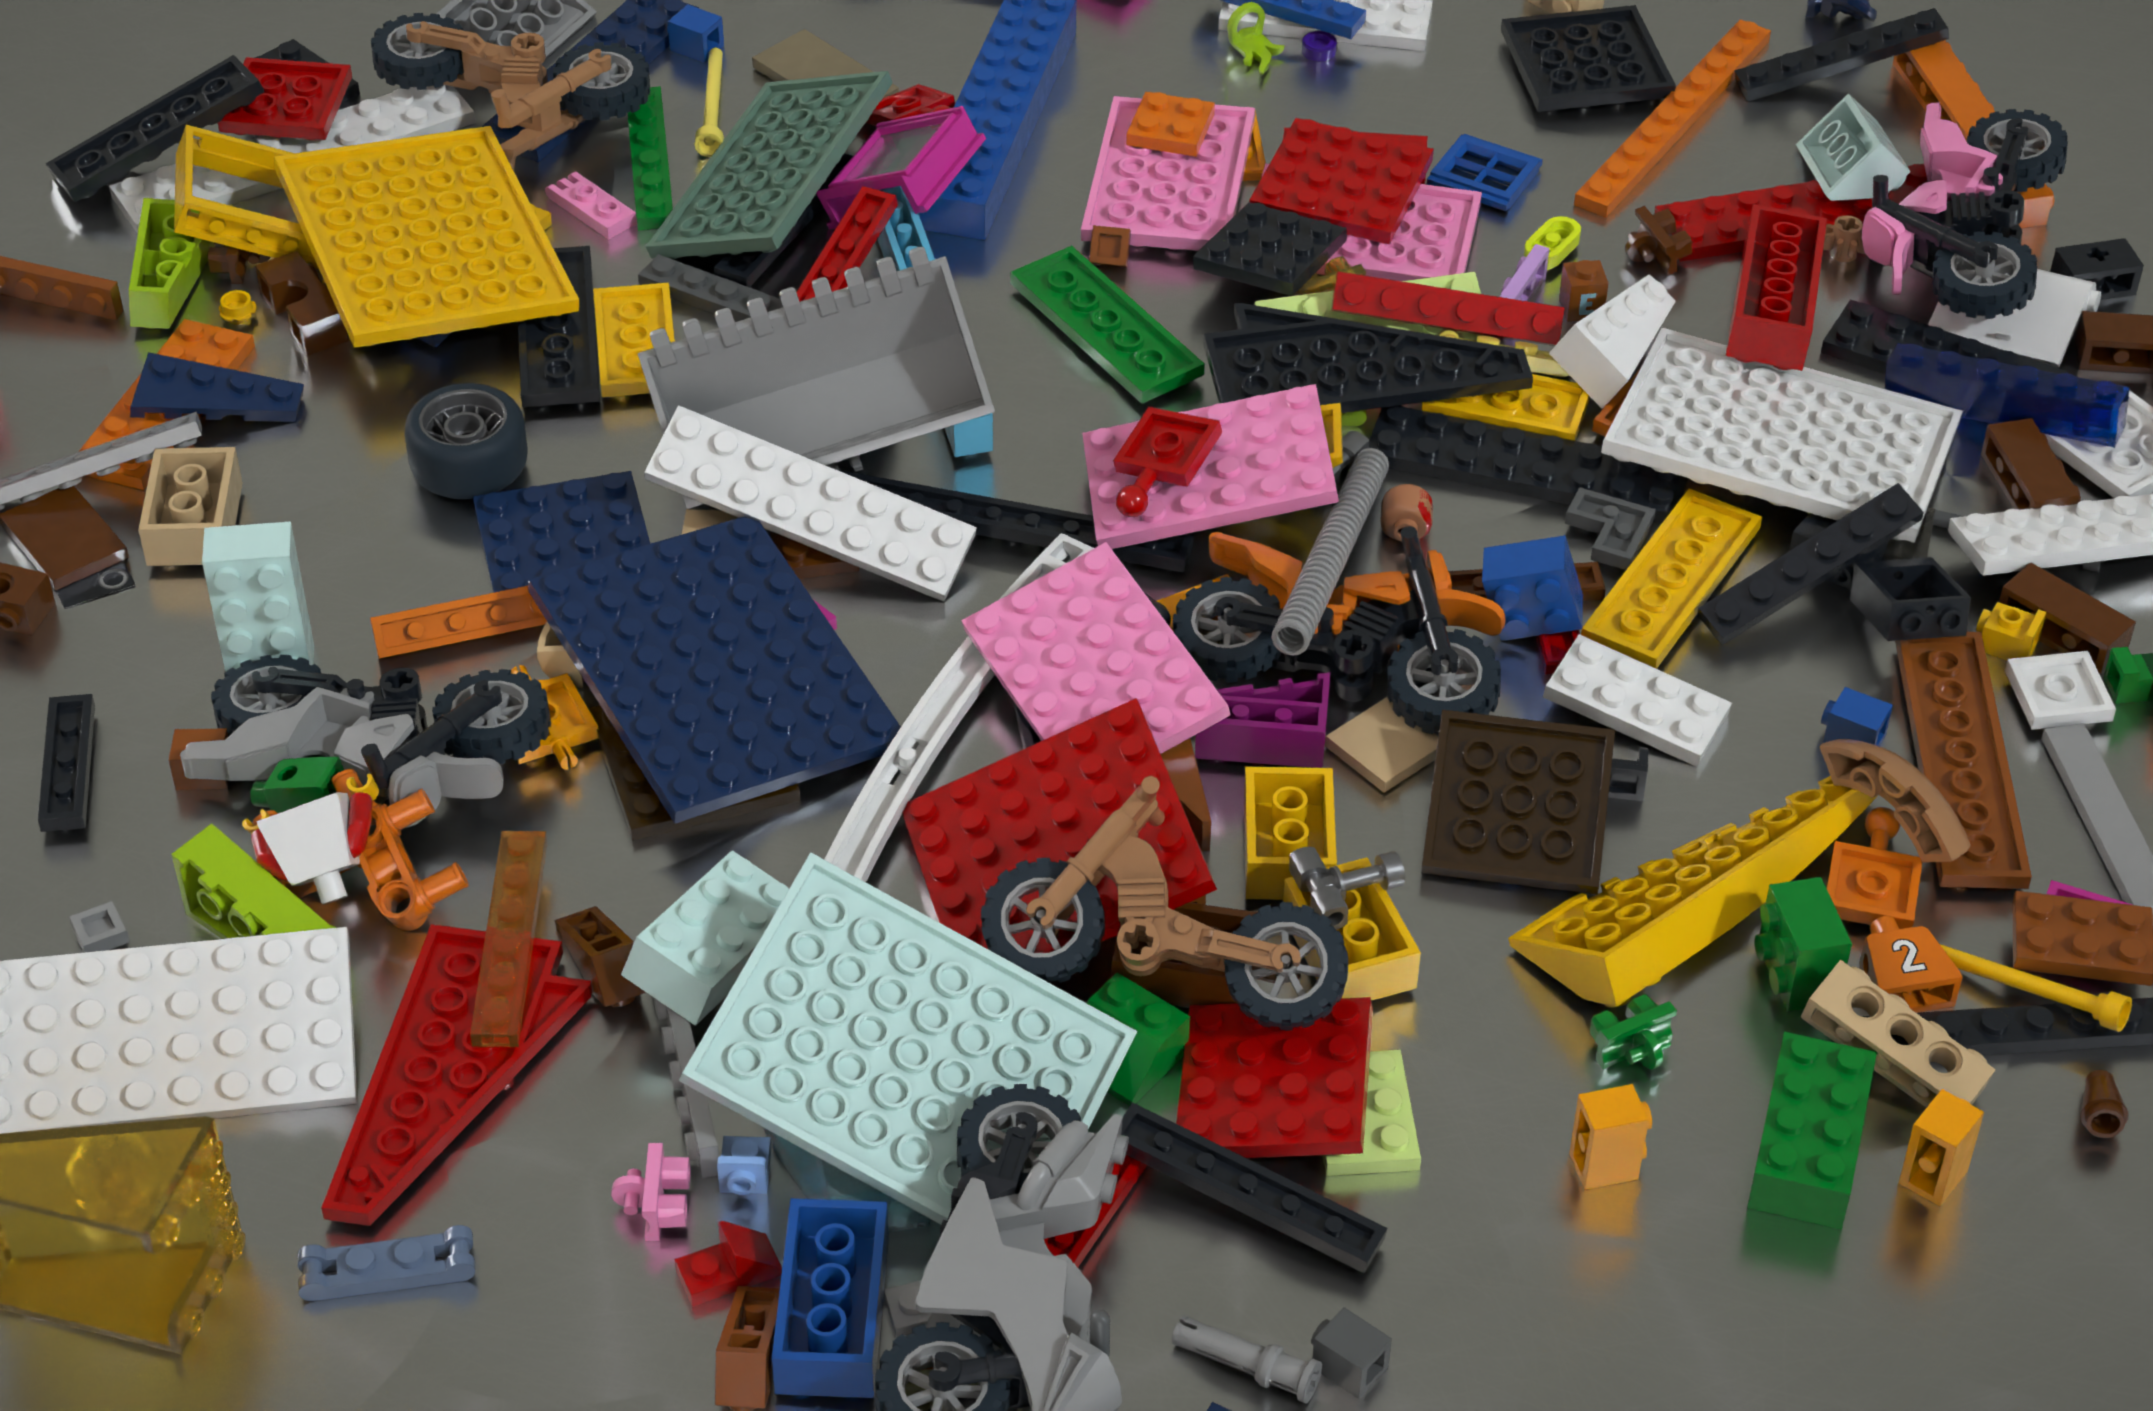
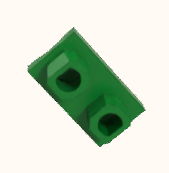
[1590,994,1677,1070]

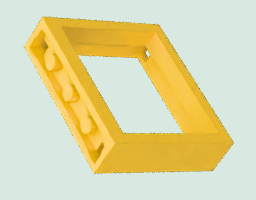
[174,125,319,269]

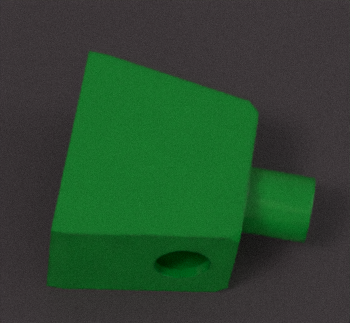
[251,756,344,813]

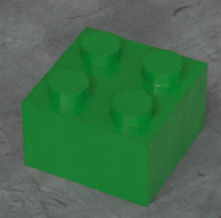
[1754,877,1852,1012]

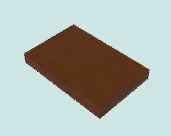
[0,486,129,591]

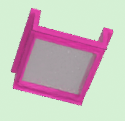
[816,106,986,230]

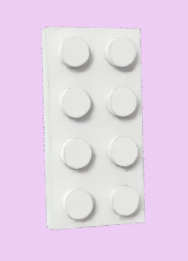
[1543,634,1732,767]

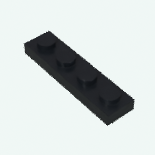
[38,694,95,832]

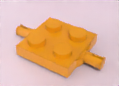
[511,665,598,770]

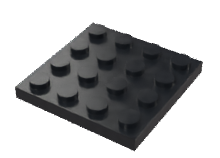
[1501,5,1676,112]

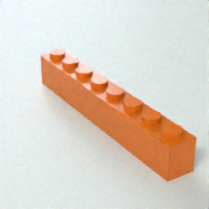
[1893,40,2054,229]

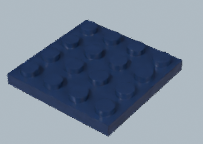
[473,471,650,593]

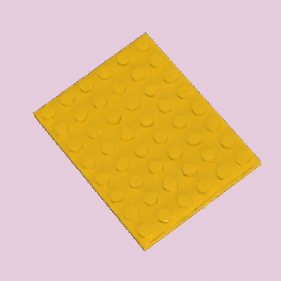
[274,126,579,348]

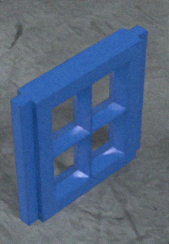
[1426,134,1543,211]

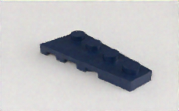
[130,352,304,422]

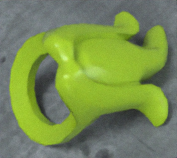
[1227,2,1285,75]

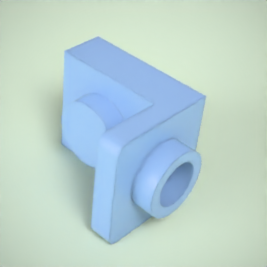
[717,1136,771,1195]

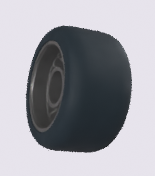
[404,383,528,499]

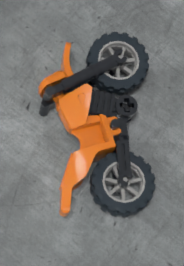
[1173,526,1505,734]

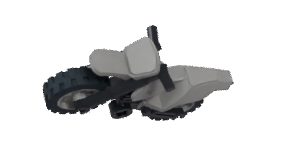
[180,655,551,827]

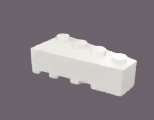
[1549,274,1676,409]

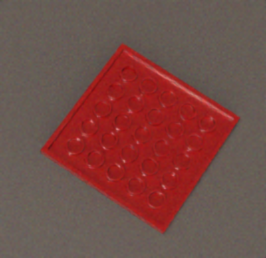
[902,698,1217,953]

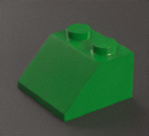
[1087,972,1190,1106]

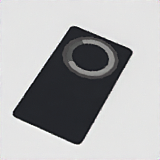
[56,563,135,608]

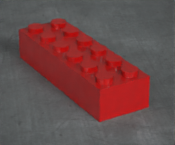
[1725,204,1827,371]

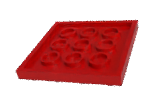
[1249,118,1434,244]
[1176,997,1373,1158]

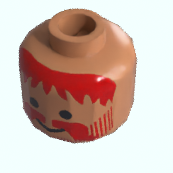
[1380,484,1433,542]

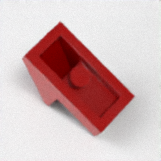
[674,1221,782,1307]

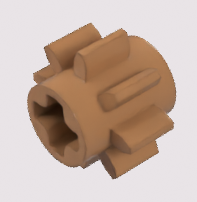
[1823,216,1865,262]

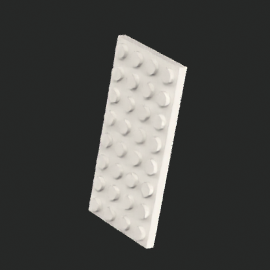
[0,927,357,1141]

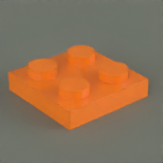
[1126,91,1215,157]

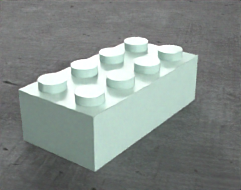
[202,521,314,672]
[621,850,789,1026]

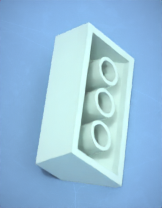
[1796,93,1911,201]

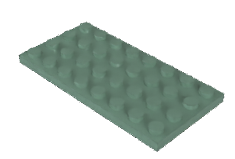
[646,71,893,259]

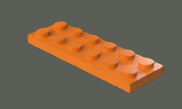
[78,319,255,491]

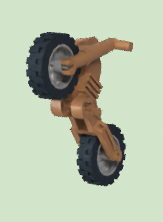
[371,13,651,171]
[981,776,1348,1031]

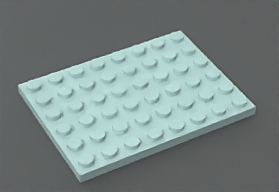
[679,852,1137,1225]

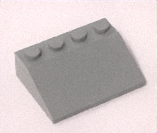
[436,0,597,60]

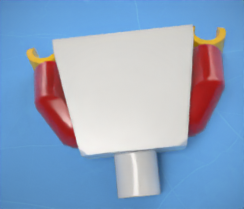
[242,774,379,905]

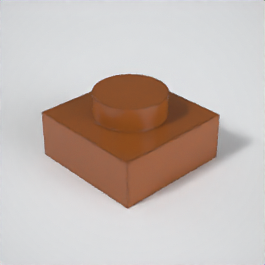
[1089,225,1131,268]

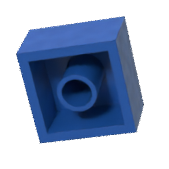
[1482,535,1583,641]

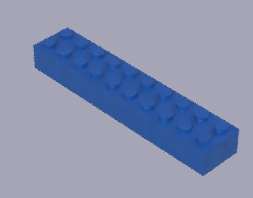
[918,0,1077,240]

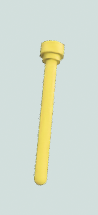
[694,47,724,157]

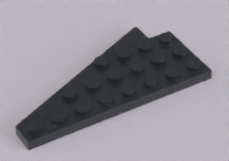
[1203,303,1533,413]

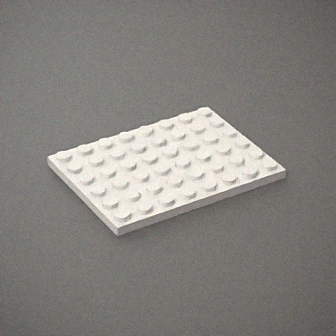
[1601,328,1963,543]

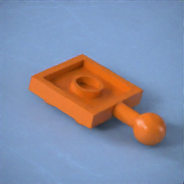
[1826,807,1922,929]

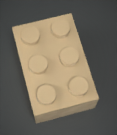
[138,447,243,566]

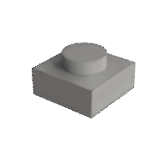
[69,901,130,953]

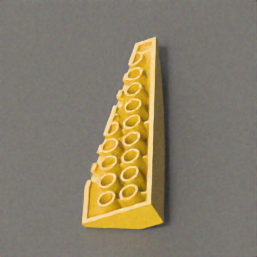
[1508,776,1878,1007]

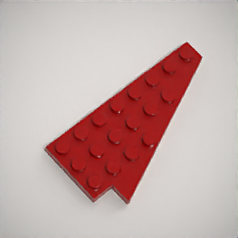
[321,924,593,1226]

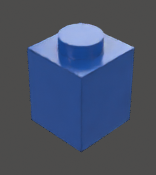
[667,4,724,63]
[1821,687,1893,746]

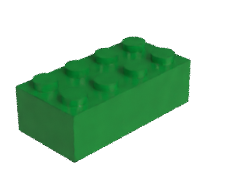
[1747,1031,1877,1230]

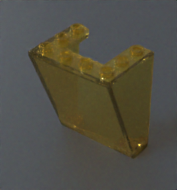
[0,1116,246,1354]

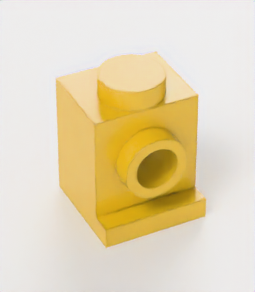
[1976,602,2046,661]

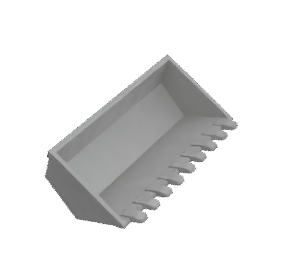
[638,247,995,509]

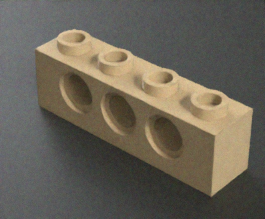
[1801,960,1996,1108]

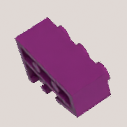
[1195,672,1330,768]

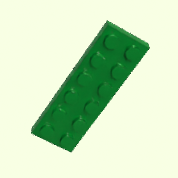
[1010,245,1205,404]

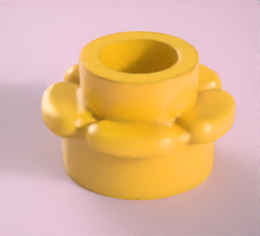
[219,290,257,325]

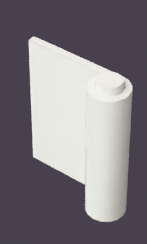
[1928,269,2101,368]

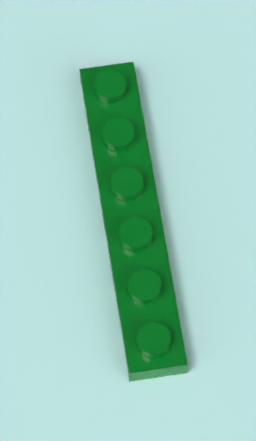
[627,86,673,231]

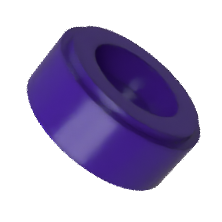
[1302,31,1337,62]

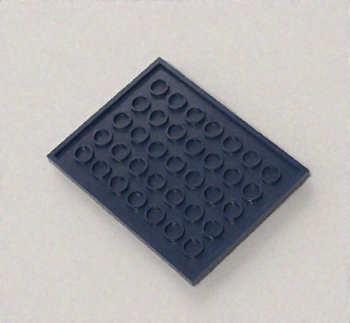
[528,516,901,824]

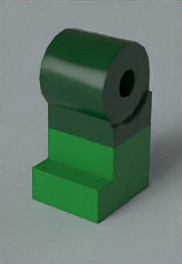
[2103,647,2153,704]

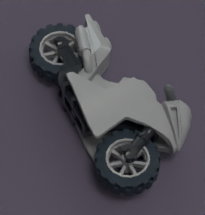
[875,1084,1129,1411]

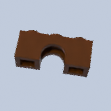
[255,251,349,356]

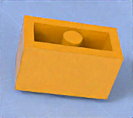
[1569,1084,1652,1190]
[1899,1089,1984,1207]

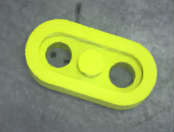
[1524,216,1581,270]

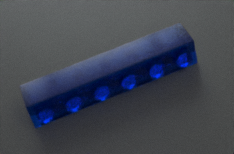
[1885,343,2130,448]

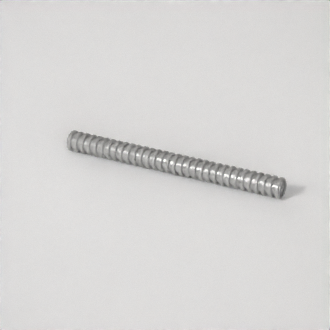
[1272,448,1389,656]

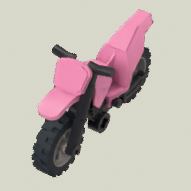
[1862,102,2068,319]

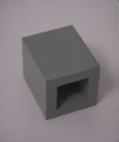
[1311,1307,1392,1399]

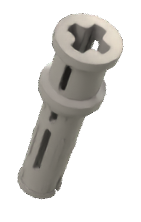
[1172,1315,1322,1403]

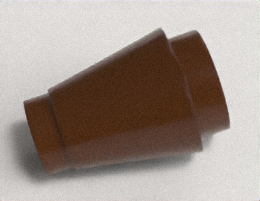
[2080,1070,2129,1138]

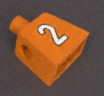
[1859,916,1963,1013]

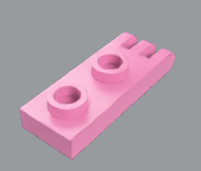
[545,172,637,240]

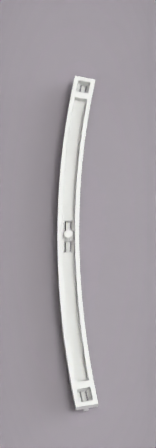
[824,533,1094,882]

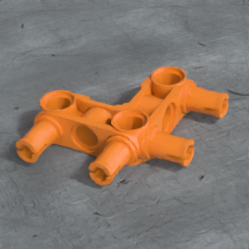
[253,769,469,931]

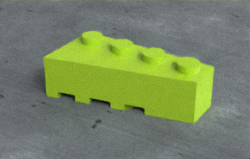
[129,198,215,329]
[171,823,336,939]

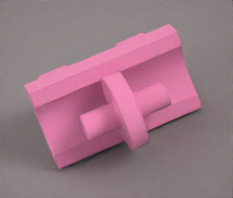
[611,1143,691,1241]

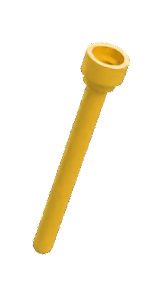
[1940,944,2132,1032]

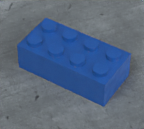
[772,1198,889,1398]

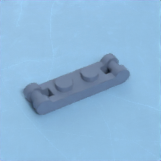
[297,1225,475,1301]

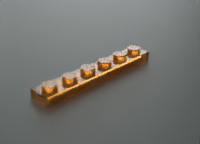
[470,831,547,1047]

